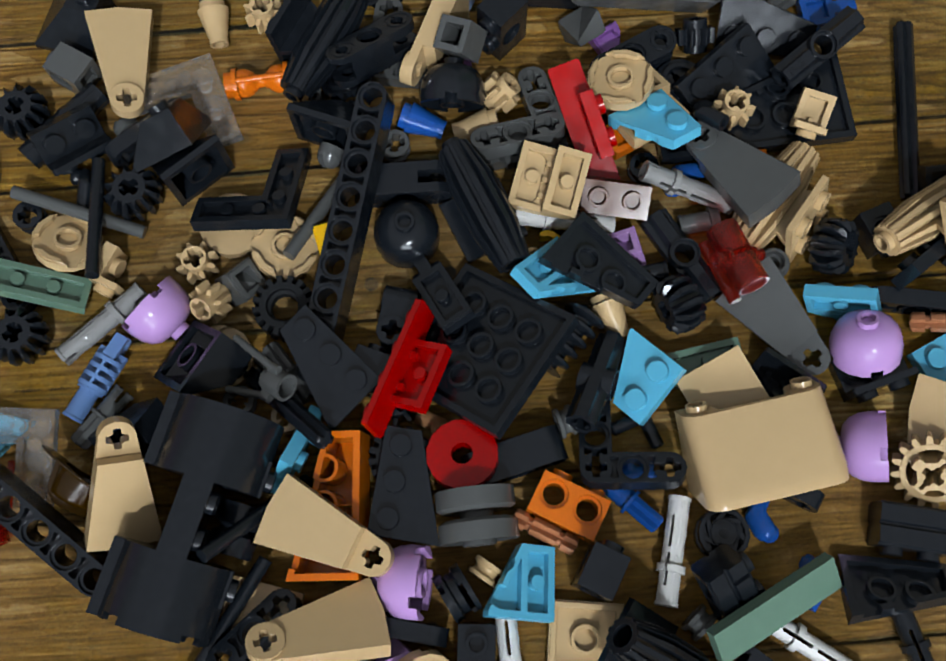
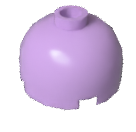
[121,275,191,344]
[829,309,904,378]
[838,411,889,482]
[371,544,433,621]

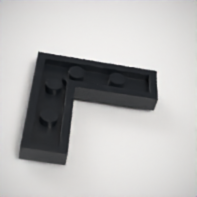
[190,148,312,231]

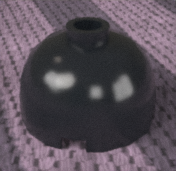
[419,57,485,112]
[373,199,440,269]

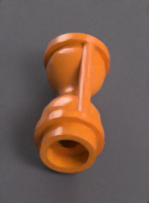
[223,61,288,101]

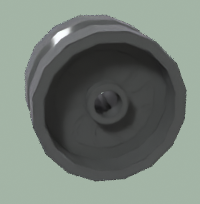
[434,483,520,548]

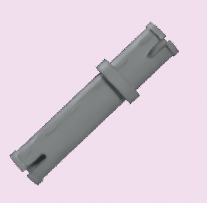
[638,160,733,215]
[54,282,148,366]

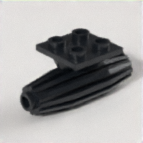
[265,0,370,102]
[438,137,530,273]
[598,597,711,661]

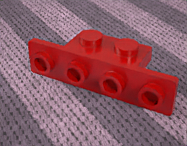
[548,58,621,180]
[361,298,452,438]

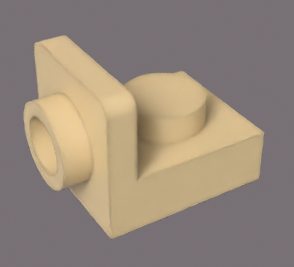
[88,241,128,299]

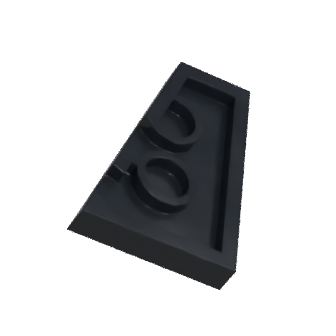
[368,425,440,547]

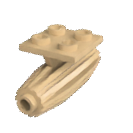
[719,141,831,267]
[873,176,946,256]

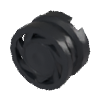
[693,510,750,557]
[431,563,483,623]

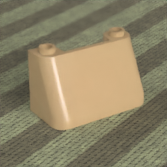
[674,376,849,512]

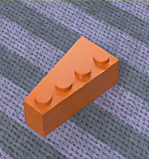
[285,430,370,582]

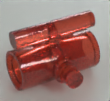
[699,218,770,305]

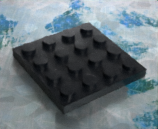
[425,263,579,440]

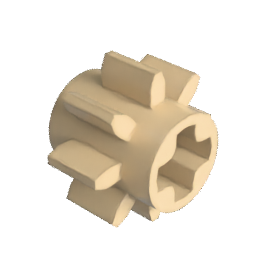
[243,0,282,34]
[484,71,521,114]
[713,86,756,131]
[176,241,219,285]
[188,279,233,324]

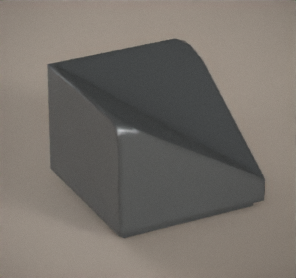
[558,6,606,47]
[214,257,267,307]

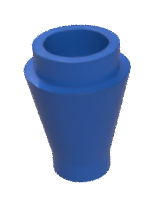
[397,102,447,140]

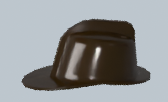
[42,444,91,516]

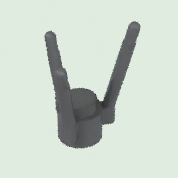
[225,334,297,404]

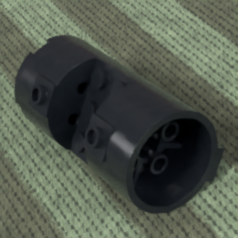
[86,390,285,647]

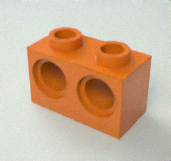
[526,468,612,544]

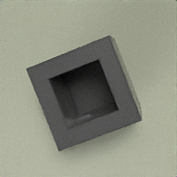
[433,14,488,64]

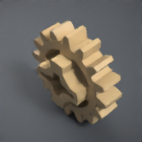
[890,430,946,509]

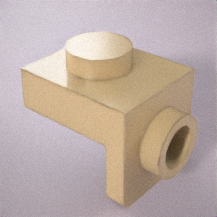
[789,87,838,140]

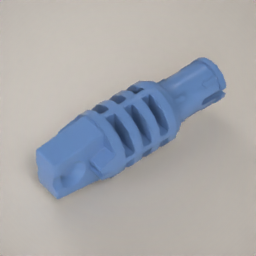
[62,332,132,424]

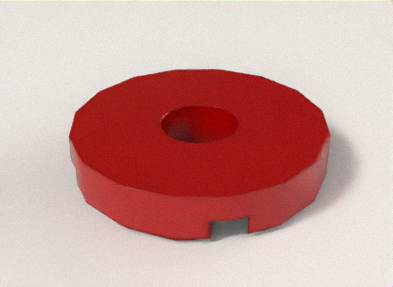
[426,419,499,489]

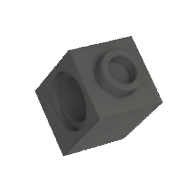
[42,41,102,94]

